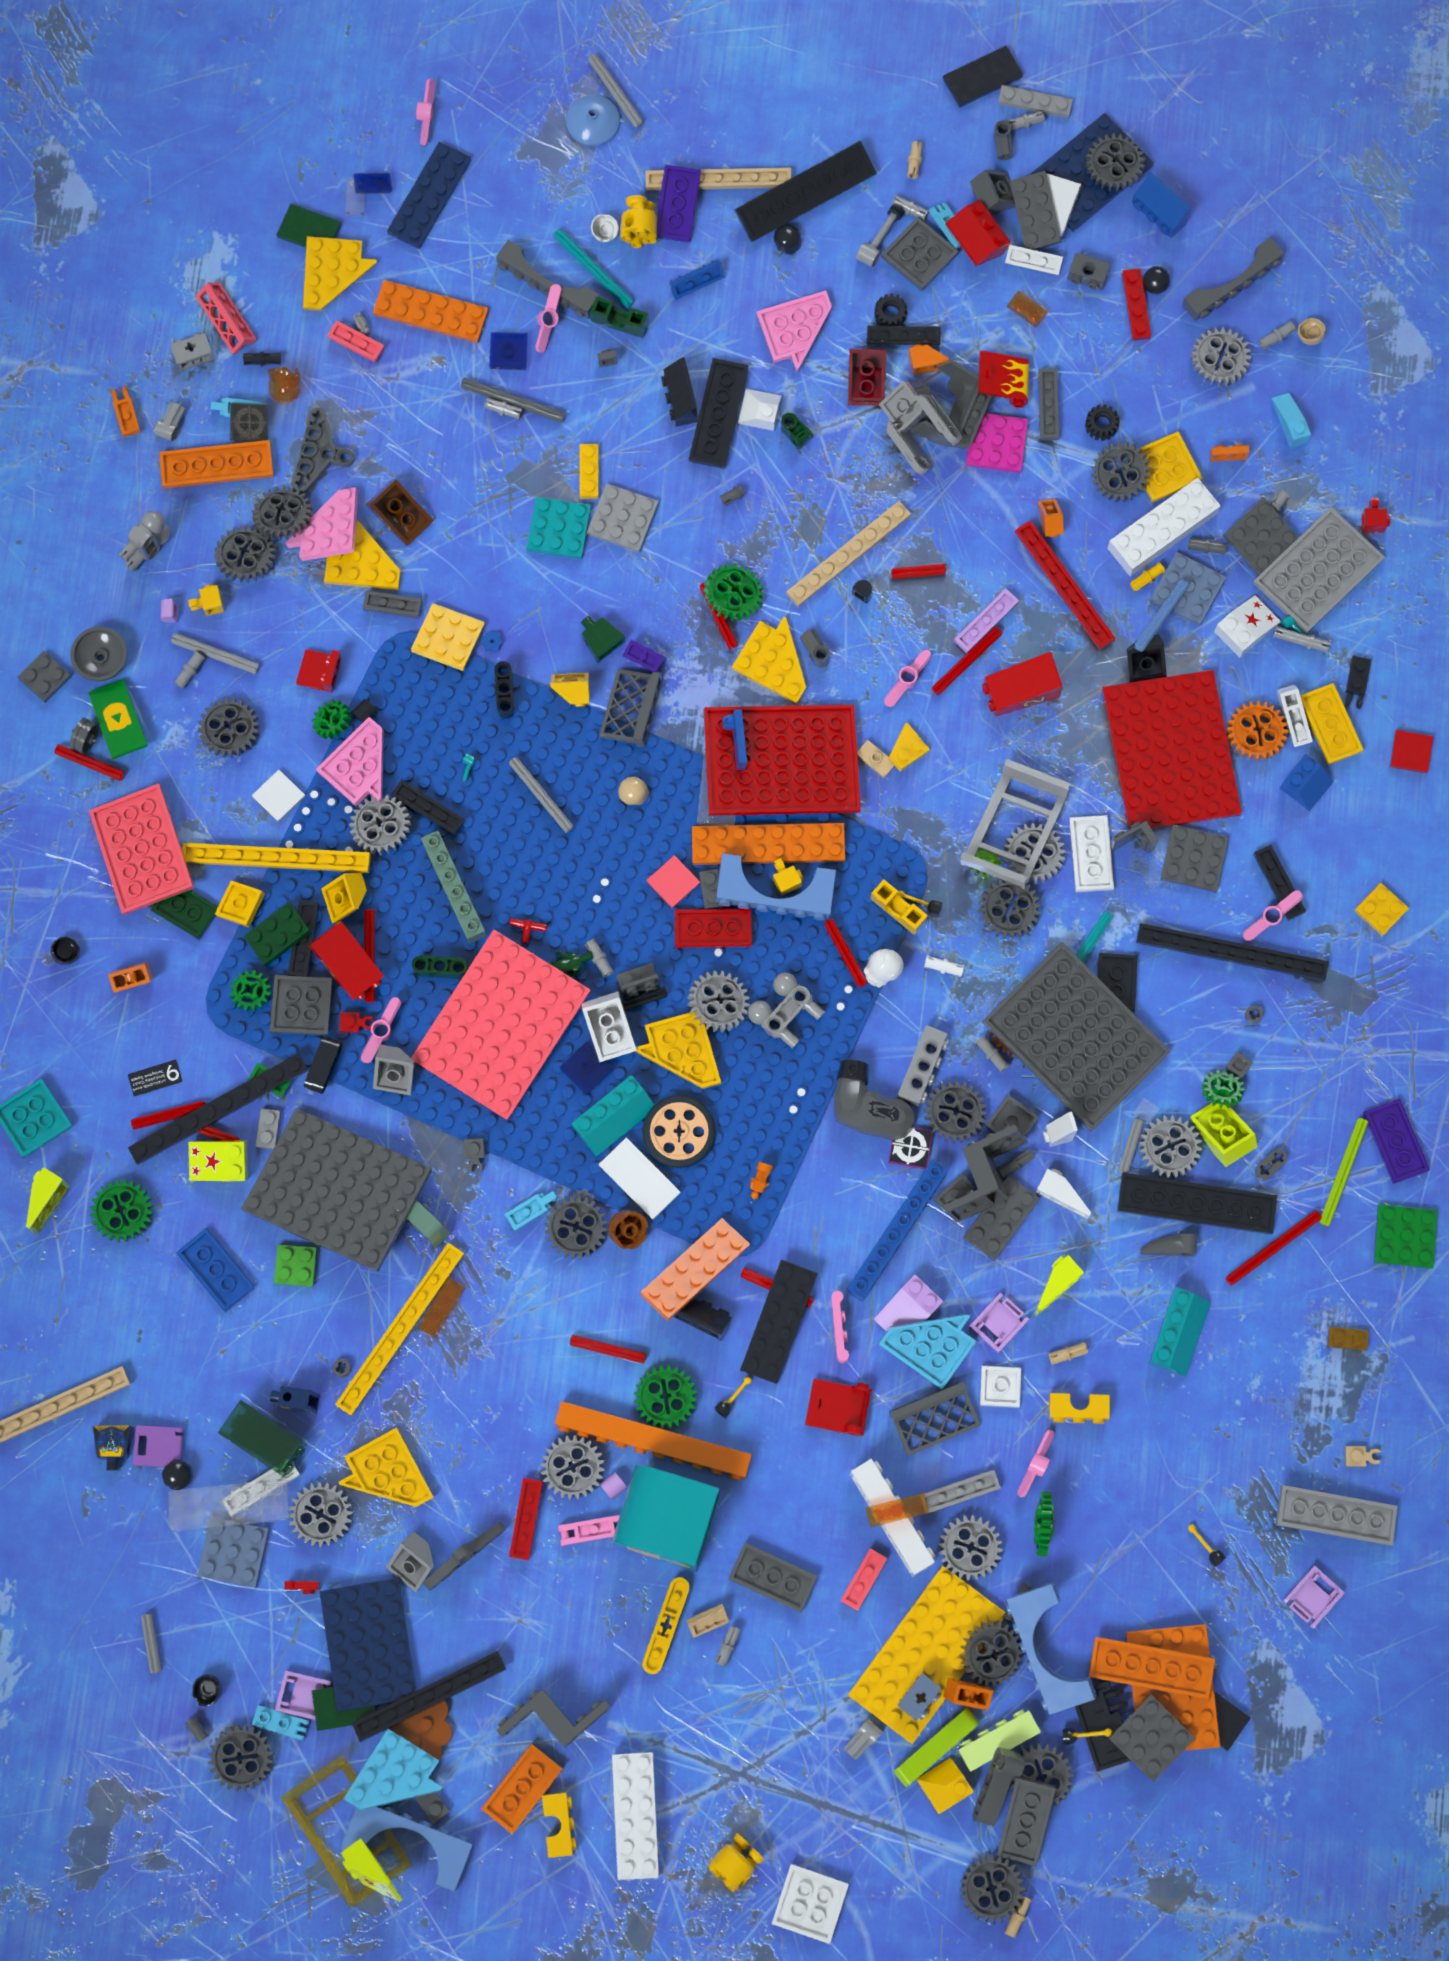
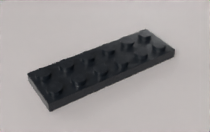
[689,358,749,469]
[740,1260,818,1384]

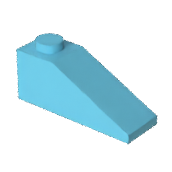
[1271,393,1311,448]

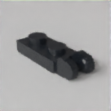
[1345,656,1371,709]

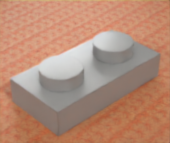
[256,1109,281,1150]

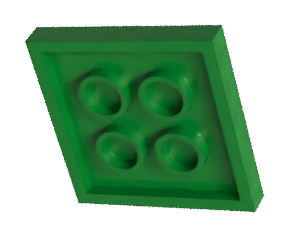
[1374,1204,1437,1269]

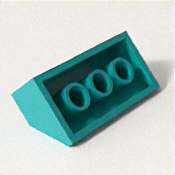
[571,1075,654,1157]
[1148,1287,1210,1377]

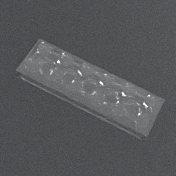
[168,1479,290,1532]

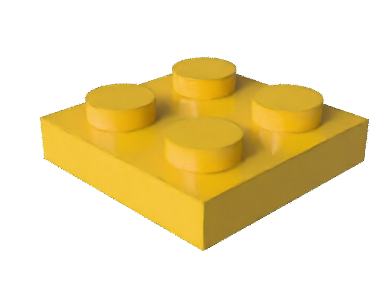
[215,881,265,928]
[1354,883,1409,937]

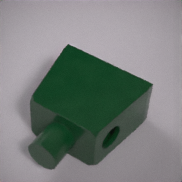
[581,616,625,663]

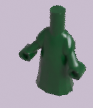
[549,950,593,980]

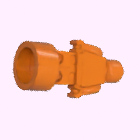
[750,1162,773,1200]

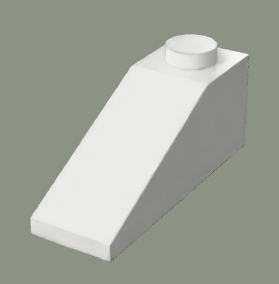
[1276,685,1313,747]
[1043,1112,1078,1147]
[1036,1169,1091,1219]

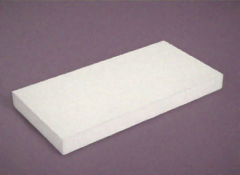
[1069,815,1114,892]
[598,1138,681,1220]

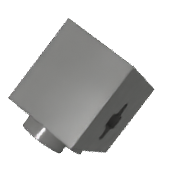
[170,333,214,371]

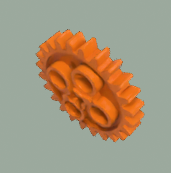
[1226,701,1289,762]

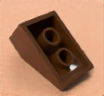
[365,479,434,546]

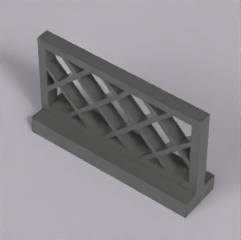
[599,669,663,748]
[889,1381,981,1456]

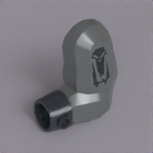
[834,1060,915,1140]

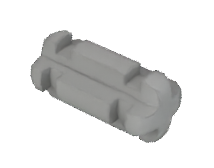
[353,313,370,335]

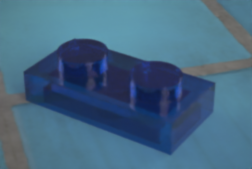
[353,173,392,193]

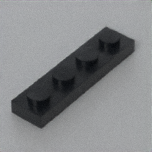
[867,325,941,345]
[391,780,465,836]
[1253,845,1306,921]
[288,901,319,977]

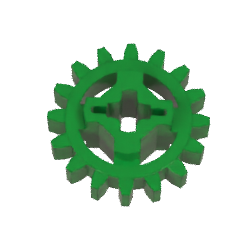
[312,699,352,740]
[229,970,272,1012]
[1201,1070,1245,1108]

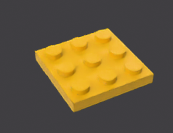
[1128,431,1203,503]
[411,603,485,671]

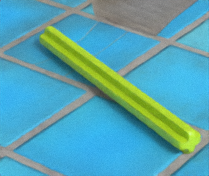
[1319,1118,1368,1226]

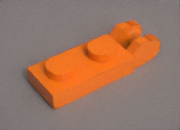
[111,386,141,438]

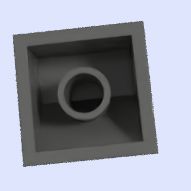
[970,170,1016,214]

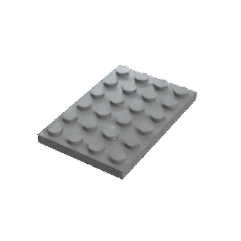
[1253,507,1385,634]

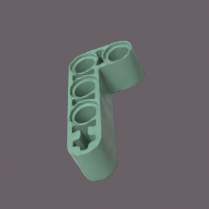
[407,1201,450,1248]

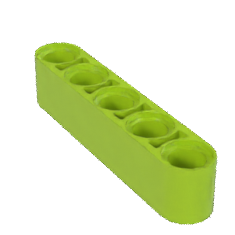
[893,1707,981,1787]

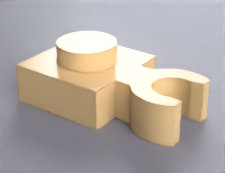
[1344,1446,1380,1467]

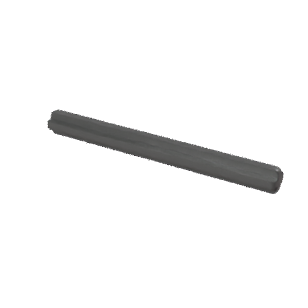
[461,378,565,423]

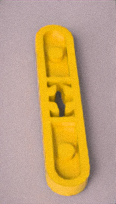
[642,1577,690,1674]

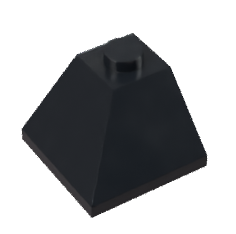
[1126,634,1167,683]

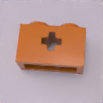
[108,961,154,993]
[943,1678,993,1710]

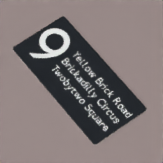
[128,1060,182,1097]

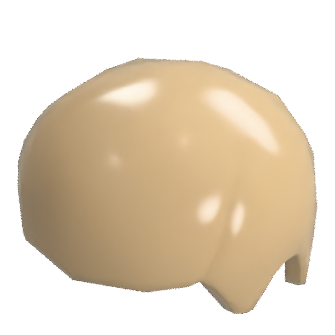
[1298,318,1326,346]
[618,777,649,805]

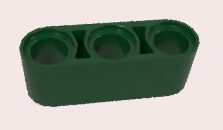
[412,955,468,979]

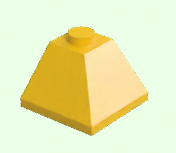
[550,673,590,707]
[321,873,367,924]
[916,1757,974,1814]

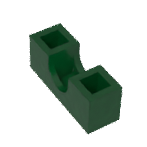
[590,296,649,338]

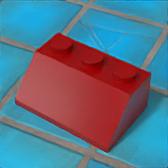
[945,200,1011,266]

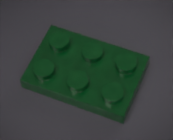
[244,901,312,967]

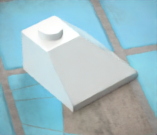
[738,389,782,431]

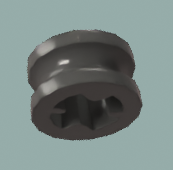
[1245,1005,1263,1024]
[333,1359,352,1378]

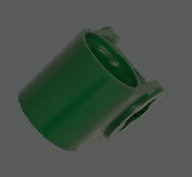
[780,413,814,449]

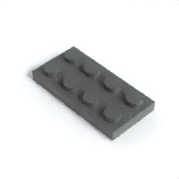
[1010,171,1062,250]
[963,1175,1040,1261]
[728,1543,817,1613]
[997,1777,1056,1866]

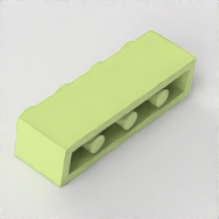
[958,1709,1041,1772]

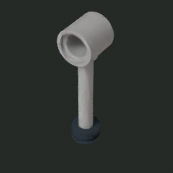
[856,205,904,267]

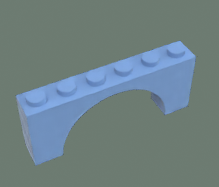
[715,853,836,920]
[1005,1581,1097,1715]
[341,1806,473,1892]

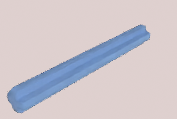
[1135,580,1189,652]

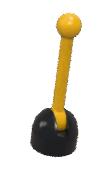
[898,891,943,916]
[714,1377,752,1418]
[1188,1524,1227,1568]
[1063,1728,1112,1745]

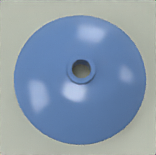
[566,95,620,146]

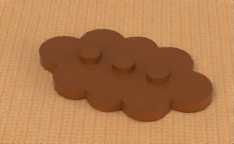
[389,1701,453,1761]

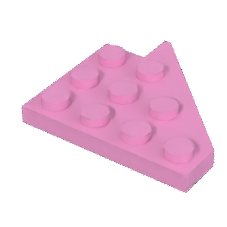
[757,290,832,372]
[286,487,358,561]
[316,717,384,806]

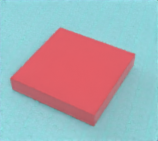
[646,855,700,909]

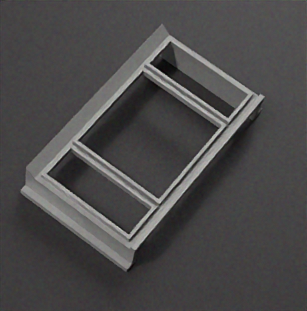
[960,759,1071,889]

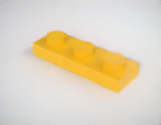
[580,444,599,499]

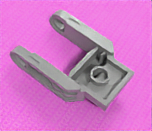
[879,380,962,475]

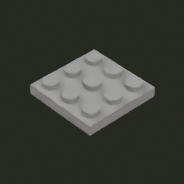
[587,483,659,553]

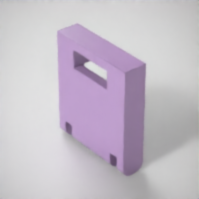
[969,1293,1030,1353]
[1283,1565,1345,1629]
[275,1671,332,1720]

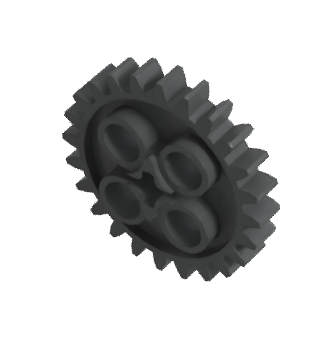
[1085,133,1145,192]
[1091,441,1152,502]
[252,486,313,541]
[214,526,275,583]
[198,697,260,758]
[979,879,1041,940]
[924,1081,987,1144]
[544,1196,608,1259]
[960,1620,1023,1687]
[208,1725,274,1792]
[1010,1743,1074,1809]
[959,1855,1026,1924]

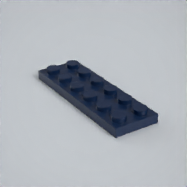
[387,142,471,249]

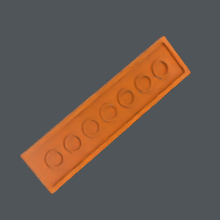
[692,823,845,865]

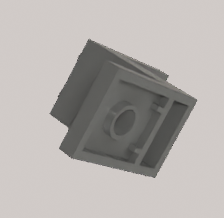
[943,1124,1028,1223]
[496,1690,611,1748]

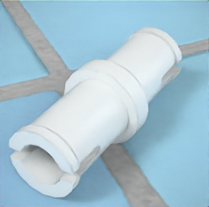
[924,955,964,977]

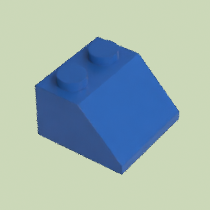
[1280,754,1333,811]

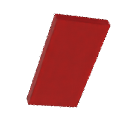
[675,909,752,948]

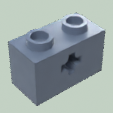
[897,1673,942,1721]

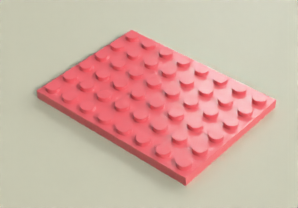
[411,930,591,1121]

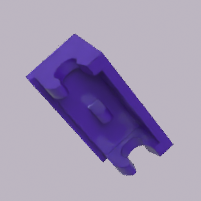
[622,639,666,673]

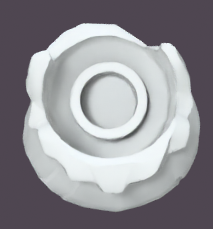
[864,949,904,987]

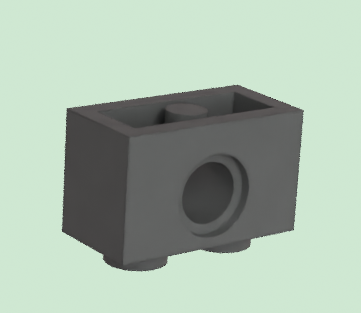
[1067,253,1110,290]

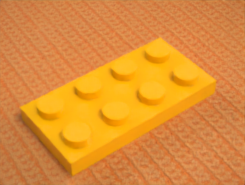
[1300,683,1364,765]

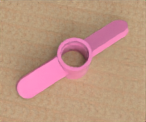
[416,79,436,146]
[536,284,562,353]
[884,650,932,707]
[1242,890,1303,941]
[361,997,401,1063]
[1017,1429,1054,1498]

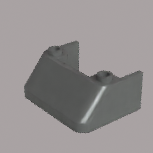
[910,359,992,449]

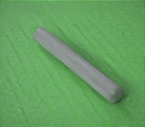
[589,54,643,128]
[171,633,259,674]
[509,757,573,833]

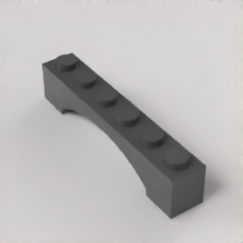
[1182,237,1284,322]
[496,240,600,319]

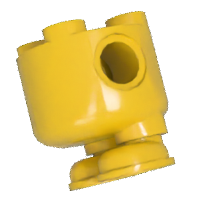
[621,195,657,248]
[707,1833,765,1893]

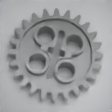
[1191,327,1251,386]
[349,794,412,855]
[1004,823,1065,884]
[687,970,750,1032]
[1138,1115,1202,1179]
[540,1435,605,1500]
[288,1482,353,1548]
[938,1515,1003,1581]

